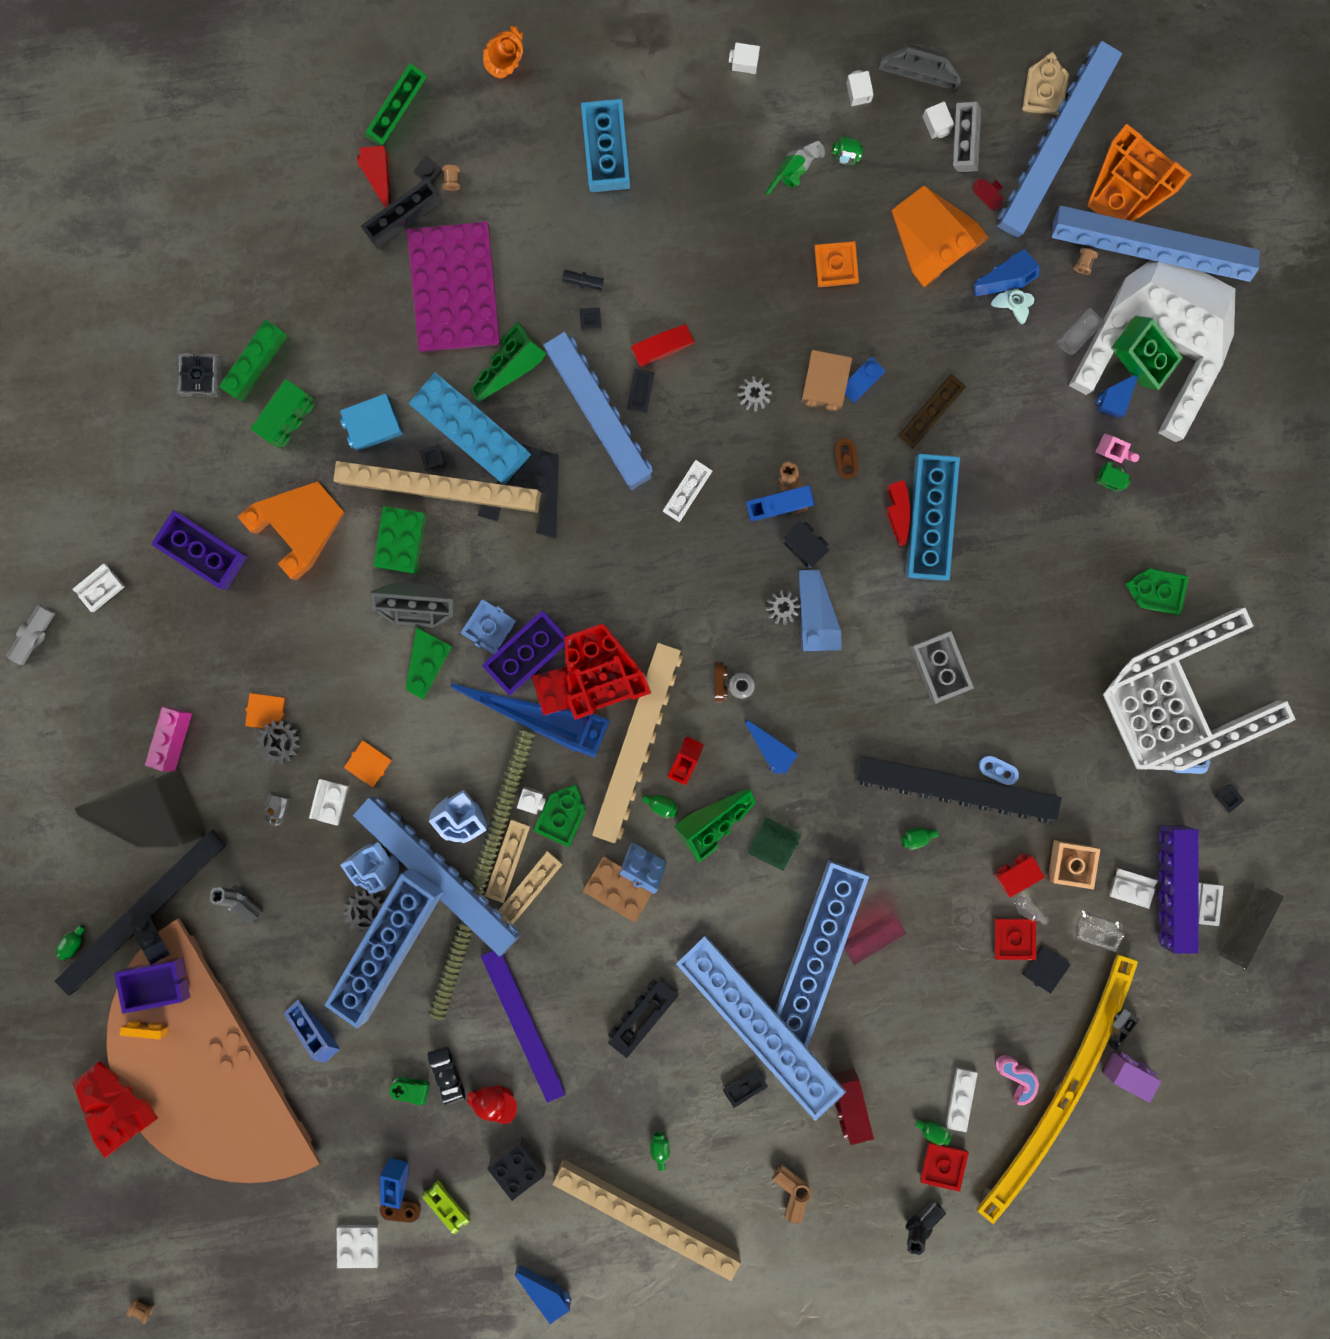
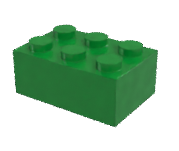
[1111,315,1183,390]
[250,379,315,449]
[373,506,427,574]

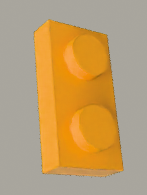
[120,1020,168,1039]

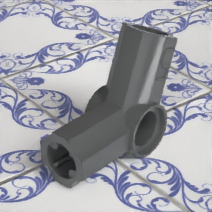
[210,885,263,925]

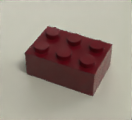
[831,1069,874,1145]

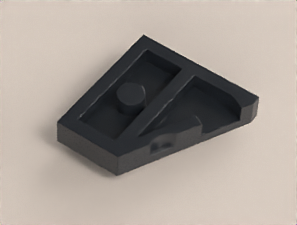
[1110,1009,1140,1051]

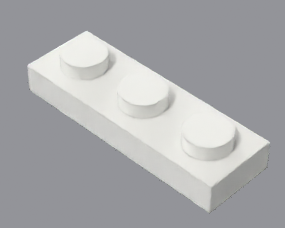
[663,460,713,523]
[945,1067,978,1132]

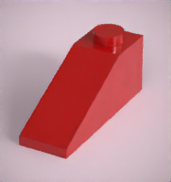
[357,146,392,208]

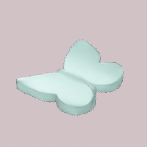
[991,289,1034,324]

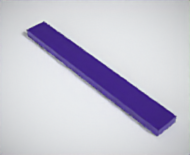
[481,950,566,1103]

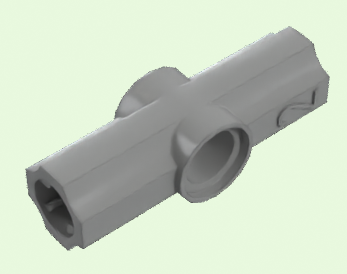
[6,604,55,665]

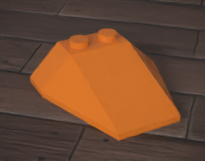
[1087,124,1191,222]
[891,186,989,288]

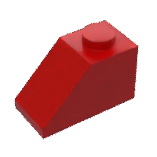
[668,737,704,785]

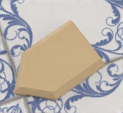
[1022,51,1069,116]

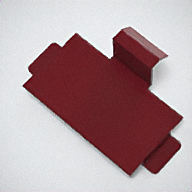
[972,178,1004,211]

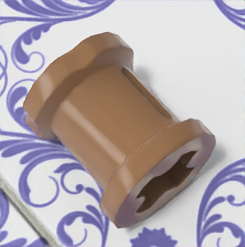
[442,165,460,191]
[1073,248,1098,275]
[126,1298,154,1324]

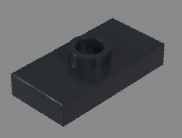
[627,369,655,413]

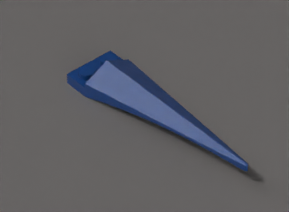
[450,684,610,758]

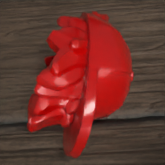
[467,1085,517,1124]

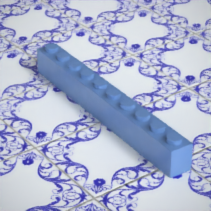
[997,41,1122,238]
[1051,206,1260,282]
[353,797,521,956]

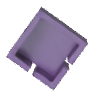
[1102,1051,1162,1103]

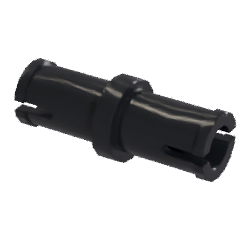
[562,269,604,291]

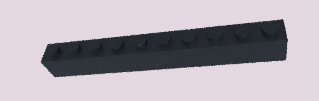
[855,756,1062,824]

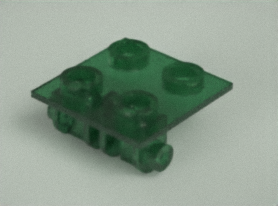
[747,817,802,871]

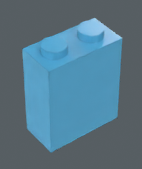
[339,393,404,452]

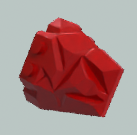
[565,623,651,720]
[72,1061,159,1159]

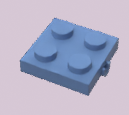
[461,599,517,654]
[619,842,667,894]

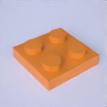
[814,241,859,288]

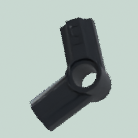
[905,1200,947,1255]

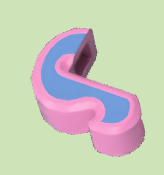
[996,1055,1039,1105]

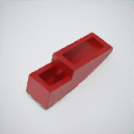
[631,324,695,368]
[885,480,910,547]

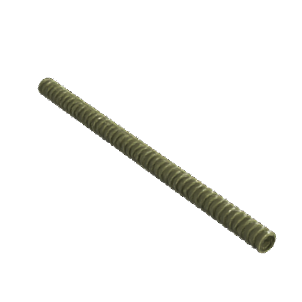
[428,728,536,1020]

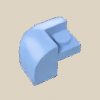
[429,789,487,844]
[340,842,399,894]

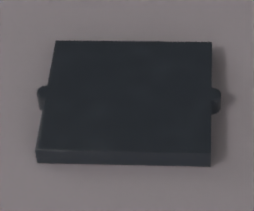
[1022,946,1070,994]

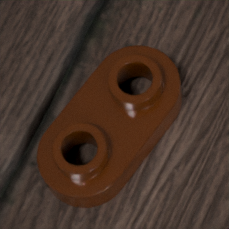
[834,438,858,479]
[715,662,728,703]
[380,1199,421,1223]

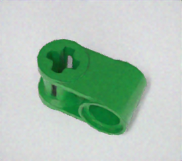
[389,1077,430,1105]

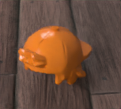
[483,26,523,78]

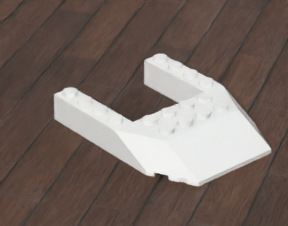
[1068,260,1235,442]
[1103,608,1295,771]

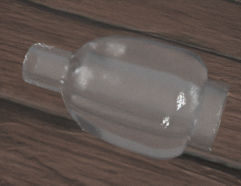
[1014,895,1050,925]

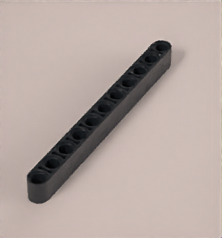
[55,829,227,996]

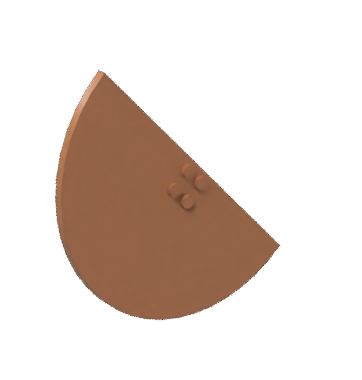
[107,918,321,1183]

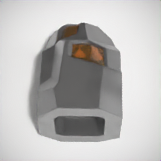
[263,792,291,827]

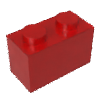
[994,854,1045,898]

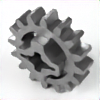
[256,720,301,764]
[343,890,384,935]

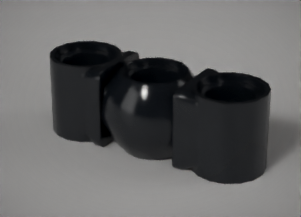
[428,1046,466,1106]

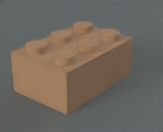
[583,853,653,922]

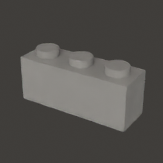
[953,102,981,172]

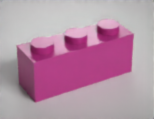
[145,707,192,771]

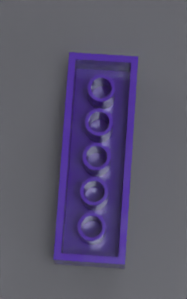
[1158,825,1199,954]

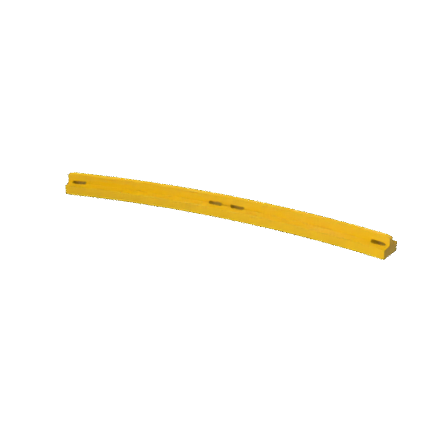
[976,954,1138,1224]

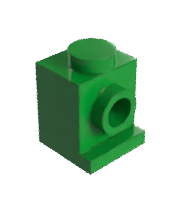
[1095,462,1131,492]

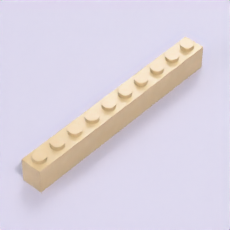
[333,461,541,513]
[592,643,683,843]
[552,1159,741,1281]

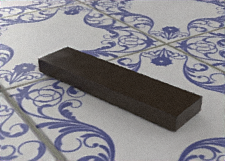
[897,374,966,449]

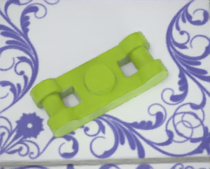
[422,1181,471,1234]

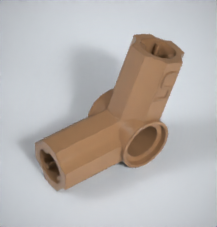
[778,461,809,516]
[772,1164,811,1224]

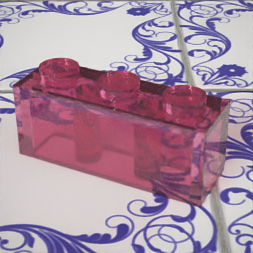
[844,912,906,965]

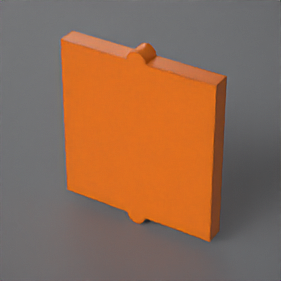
[245,693,285,731]
[344,740,392,788]

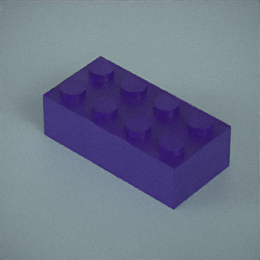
[151,510,248,590]
[482,610,567,696]

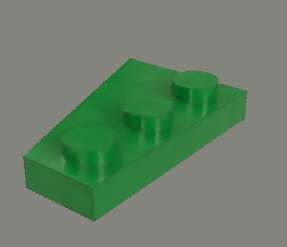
[405,627,453,700]

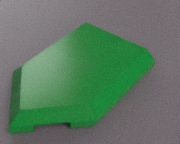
[1125,568,1189,616]
[533,784,586,847]

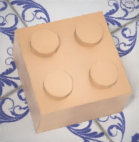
[1048,840,1100,889]

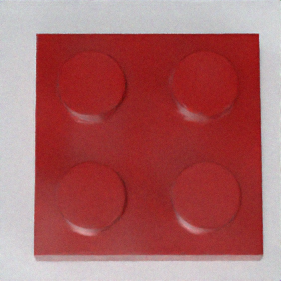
[531,666,570,716]
[994,918,1036,960]
[919,1141,969,1192]

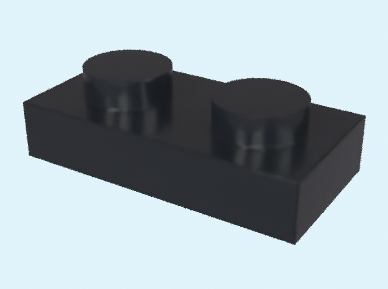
[723,1068,768,1108]

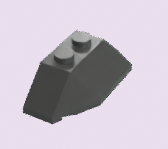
[879,43,961,91]
[371,582,454,628]

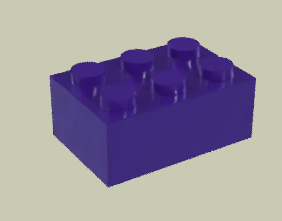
[114,957,191,1014]

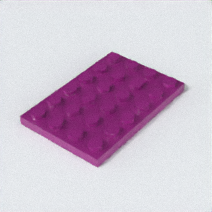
[407,221,500,353]

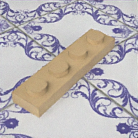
[484,819,531,903]
[499,851,563,924]

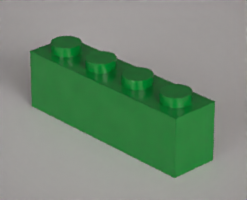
[363,63,427,146]
[219,319,288,402]

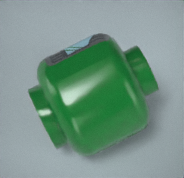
[831,136,863,166]

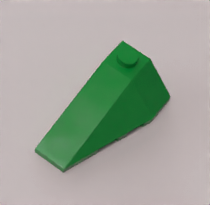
[470,321,547,402]
[674,788,756,863]

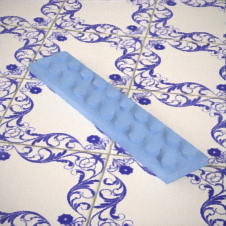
[676,936,846,1121]

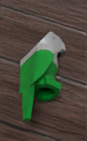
[764,140,825,195]

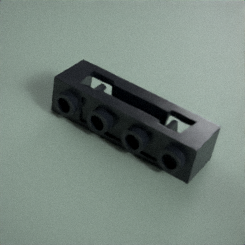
[608,977,678,1058]

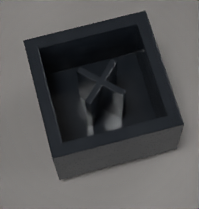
[780,521,829,570]
[487,1137,546,1201]

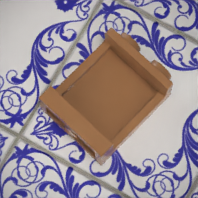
[801,350,852,411]

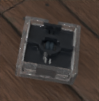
[176,353,222,397]

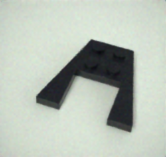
[477,443,559,539]

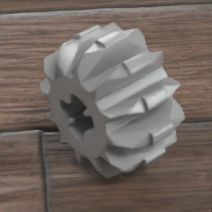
[737,376,772,412]
[766,590,801,625]

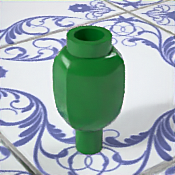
[642,794,679,819]
[901,827,938,850]
[55,925,85,961]
[915,1119,952,1146]
[650,1132,670,1171]

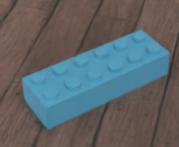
[409,373,531,485]
[905,454,960,581]

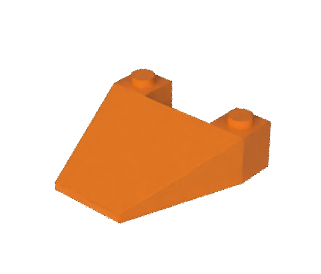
[238,481,345,580]

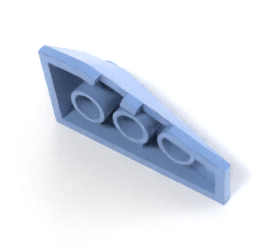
[799,570,842,651]

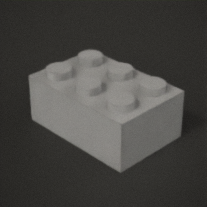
[909,631,974,703]

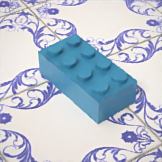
[581,99,630,192]

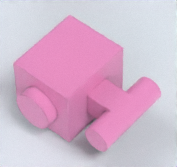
[1095,433,1139,463]

